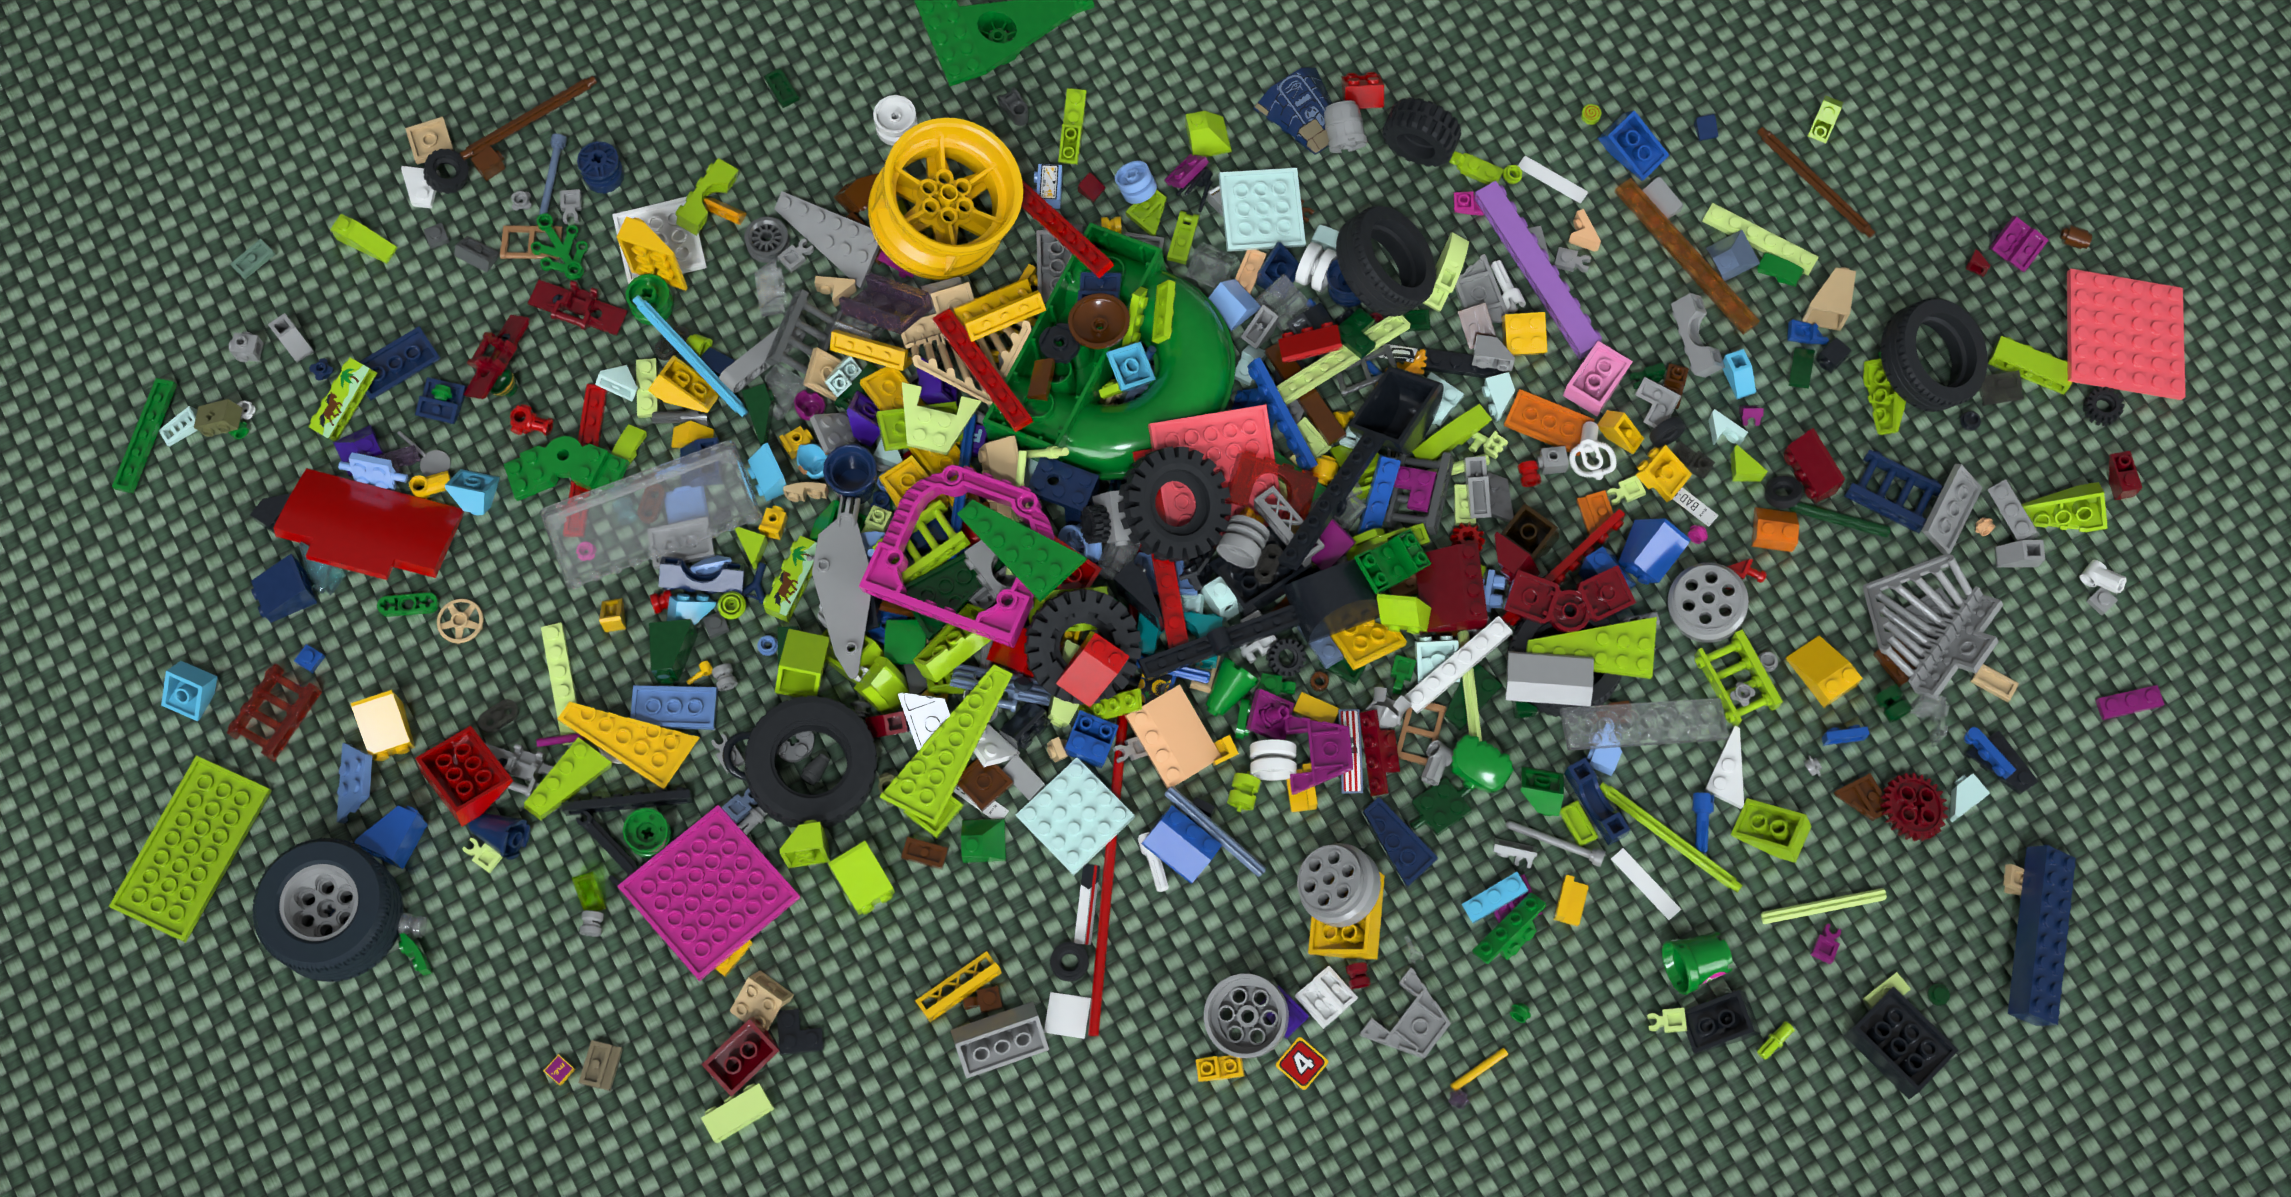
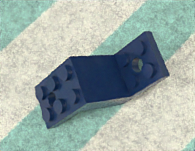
[1027,457,1123,547]

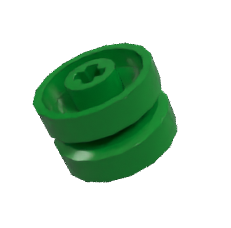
[626,274,674,325]

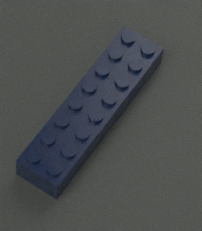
[2008,845,2076,1026]

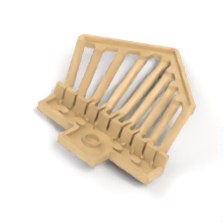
[898,282,1032,405]

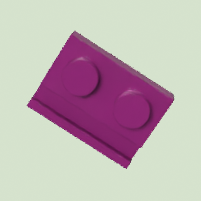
[1164,154,1209,188]

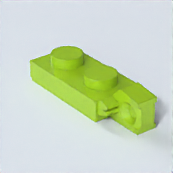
[1449,151,1504,185]

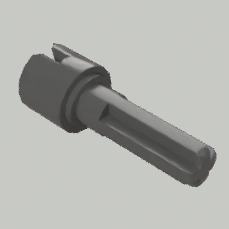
[652,409,710,426]

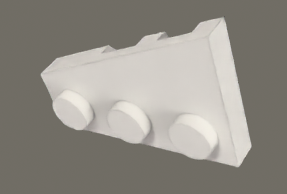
[974,724,1020,767]

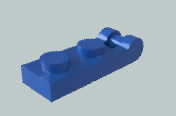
[1964,727,2016,779]

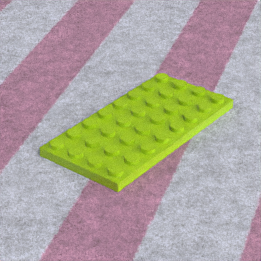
[108,755,272,943]

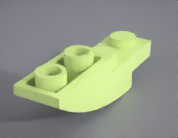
[1423,232,1469,312]

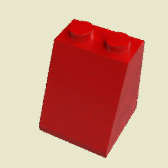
[986,628,1062,679]

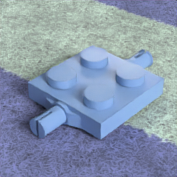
[338,452,408,491]

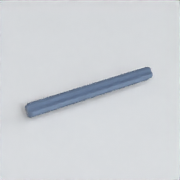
[1164,786,1266,877]

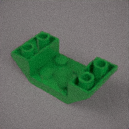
[1354,529,1431,594]

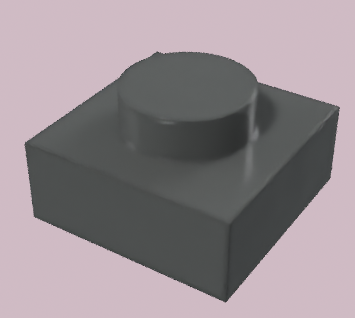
[423,223,450,249]
[702,612,730,639]

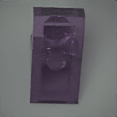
[374,445,421,474]

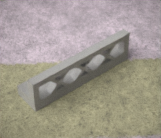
[1254,486,1325,567]

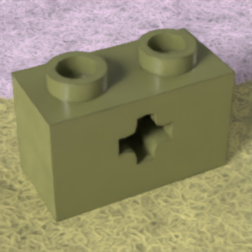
[194,399,243,437]

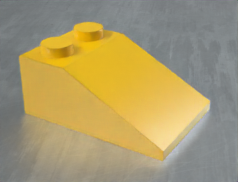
[648,355,719,413]
[879,455,949,514]
[1785,636,1863,708]

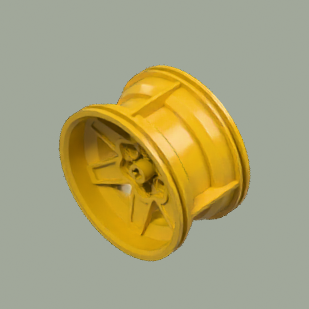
[868,118,1023,280]

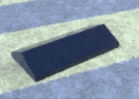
[359,326,440,401]

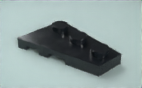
[1964,731,2039,795]

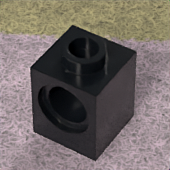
[1816,337,1852,374]

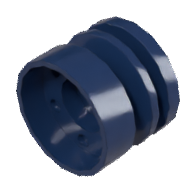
[577,141,625,194]
[1327,259,1362,308]

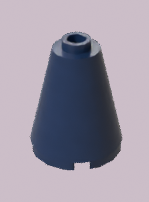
[468,813,530,860]

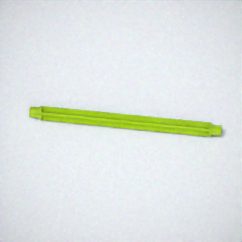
[1599,782,1743,893]

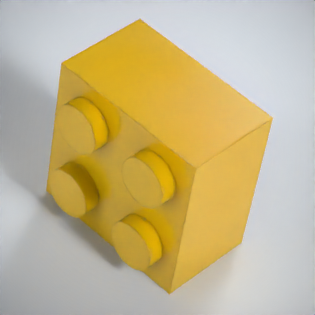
[1501,312,1547,356]

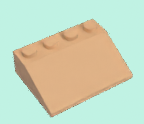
[1125,684,1222,789]

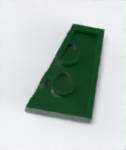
[1444,663,1503,731]

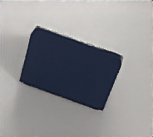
[1694,114,1718,141]

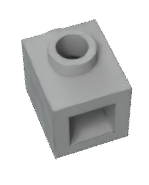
[1536,446,1569,475]

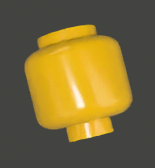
[1310,455,1339,487]

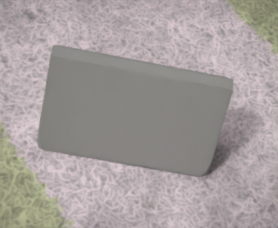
[1642,176,1683,221]
[1002,754,1045,801]

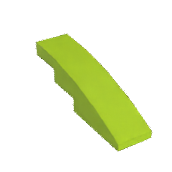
[1412,404,1493,461]

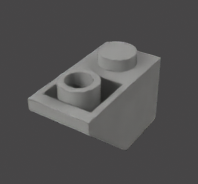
[268,313,314,363]
[1472,334,1515,371]
[1995,540,2045,568]

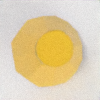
[1333,410,1355,429]

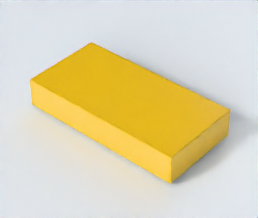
[1293,692,1340,723]

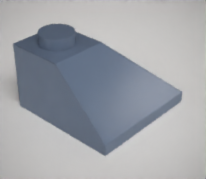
[1706,230,1760,282]

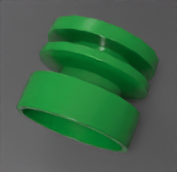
[623,808,672,858]

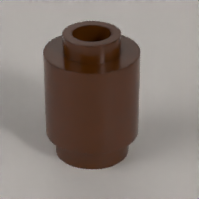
[2060,225,2092,249]

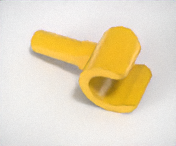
[686,661,712,685]

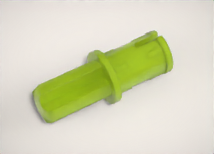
[1757,1021,1795,1060]

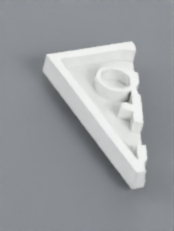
[1704,726,1744,809]

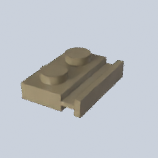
[578,1040,623,1091]

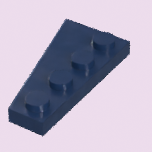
[1363,797,1438,888]

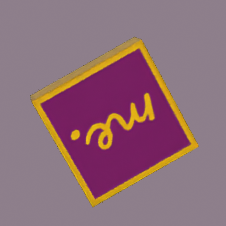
[544,1054,576,1086]

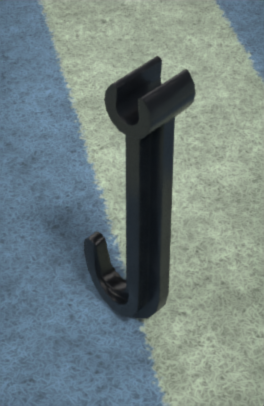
[576,811,638,886]

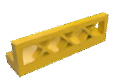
[830,329,913,371]
[915,951,1002,1022]

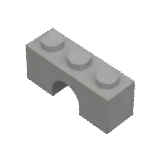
[1988,479,2040,541]

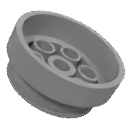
[1668,562,1749,643]
[1297,843,1381,927]
[1204,974,1289,1058]

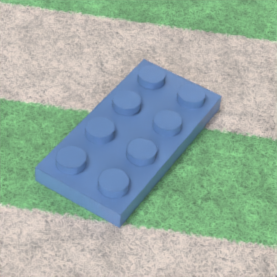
[630,685,718,730]

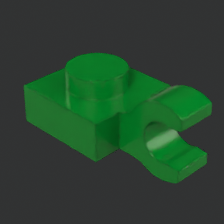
[1390,655,1416,695]
[1259,673,1296,697]

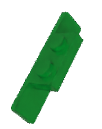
[1472,893,1546,964]

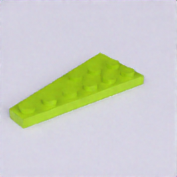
[1526,617,1657,679]

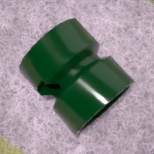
[1874,684,1913,723]

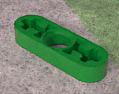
[377,593,439,617]

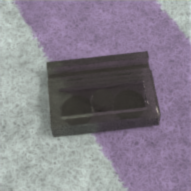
[1980,370,2024,406]

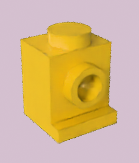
[779,426,813,459]
[759,506,788,540]

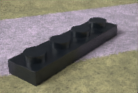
[1424,349,1505,378]

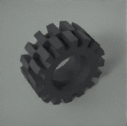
[2083,386,2125,426]
[1080,505,1111,544]
[1266,638,1306,676]

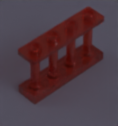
[227,663,322,762]

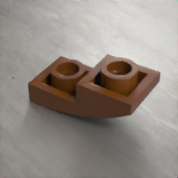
[1663,363,1689,409]

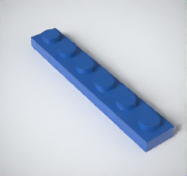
[1247,357,1318,473]

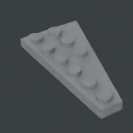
[775,191,880,289]

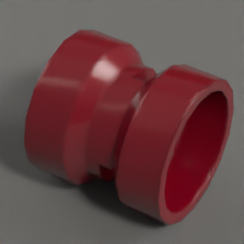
[1345,962,1371,989]

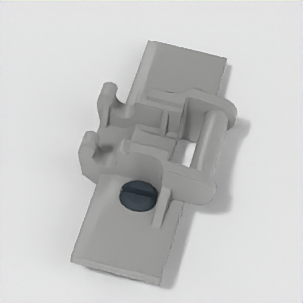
[485,743,553,798]

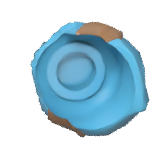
[796,444,829,479]

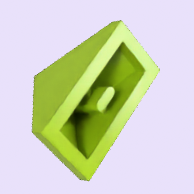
[1730,445,1768,482]
[735,527,768,570]

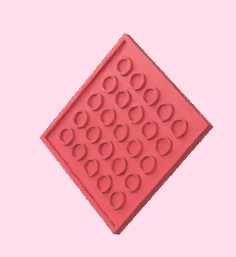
[2067,269,2185,400]
[1148,405,1284,536]

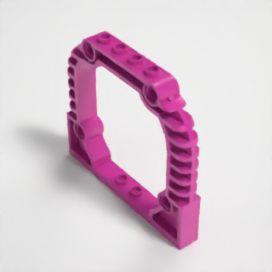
[859,465,1054,648]

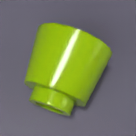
[686,334,713,357]

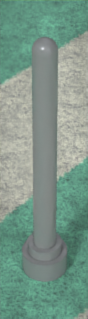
[1506,821,1606,867]

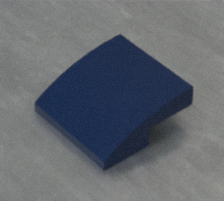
[1078,272,1122,301]
[415,377,467,424]

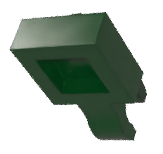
[1629,363,1666,389]

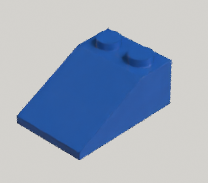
[1597,110,1669,181]

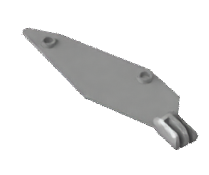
[812,496,871,679]

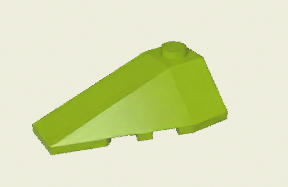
[1863,359,1906,435]

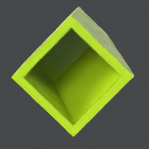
[775,629,830,697]

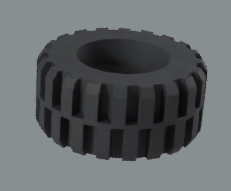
[1382,98,1461,167]

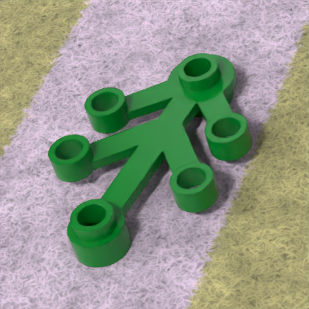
[531,213,588,280]

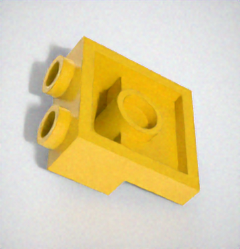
[1636,445,1692,502]

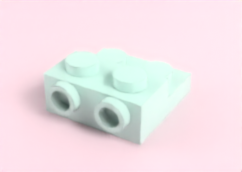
[1427,372,1464,427]
[1415,635,1460,684]

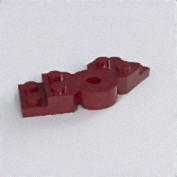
[1503,565,1636,633]

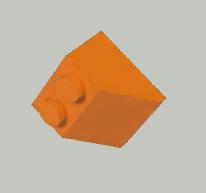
[1751,507,1799,552]

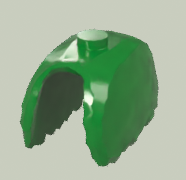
[1450,735,1514,793]

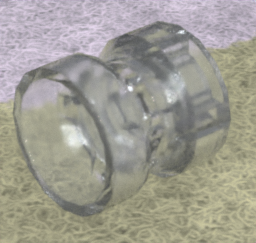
[398,913,427,938]

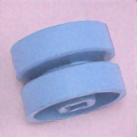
[1115,161,1157,204]

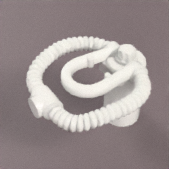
[1569,421,1617,480]

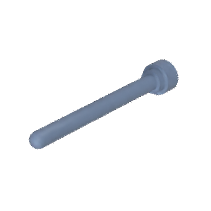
[539,134,567,215]

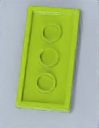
[876,401,963,451]

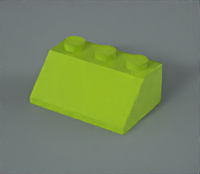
[779,820,830,869]

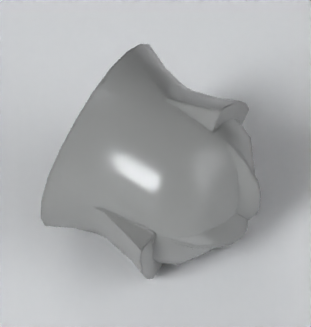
[1365,687,1412,730]

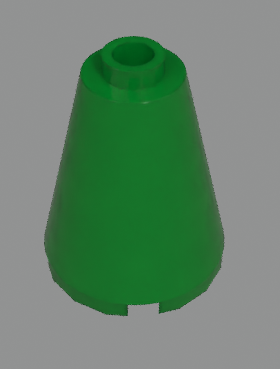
[1205,657,1259,717]

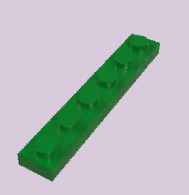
[112,378,177,494]

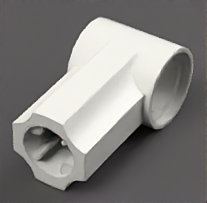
[2079,560,2126,594]

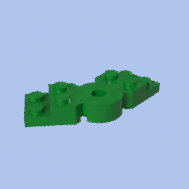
[503,436,630,501]

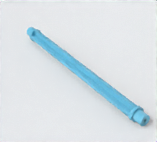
[633,295,749,418]

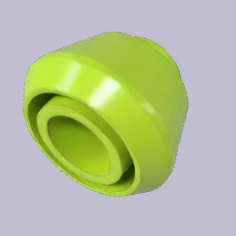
[717,591,746,619]

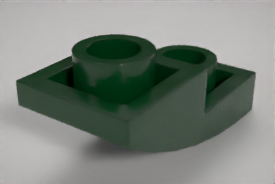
[1789,348,1815,389]

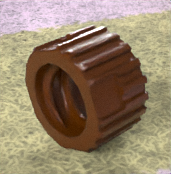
[1310,671,1329,692]

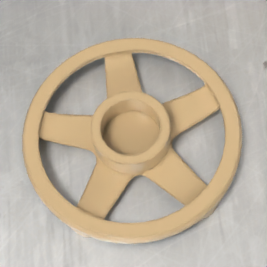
[437,599,484,644]

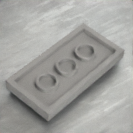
[1922,464,1982,555]

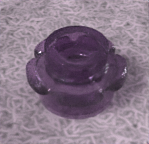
[1449,1090,1470,1109]

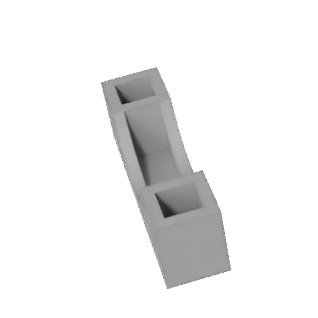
[1671,293,1725,378]
[964,540,1034,610]

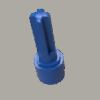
[1692,793,1714,853]

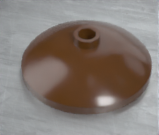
[1068,293,1130,349]

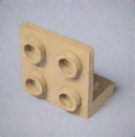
[730,971,794,1031]

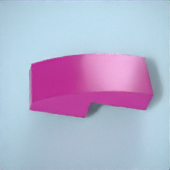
[1454,191,1484,215]

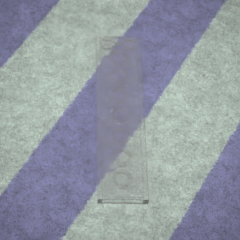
[1560,698,1729,751]

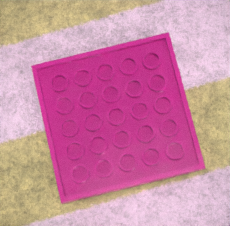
[617,805,800,981]

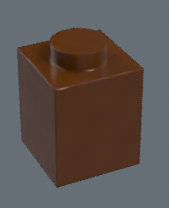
[471,146,505,182]

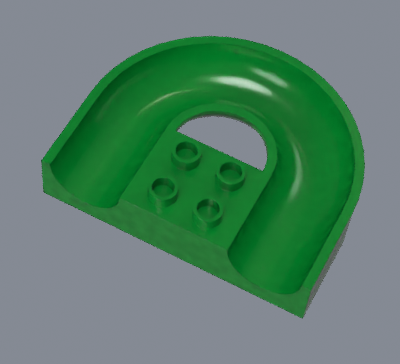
[982,223,1236,480]

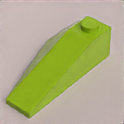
[2021,482,2108,532]

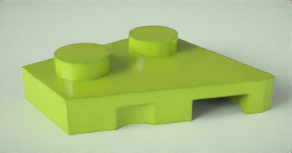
[1126,189,1167,236]

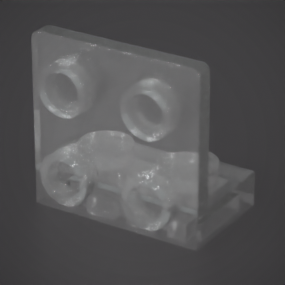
[1910,694,1949,748]

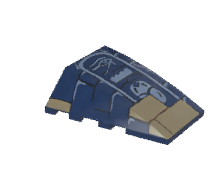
[1254,68,1333,155]

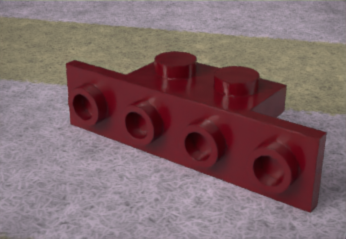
[1359,710,1400,797]

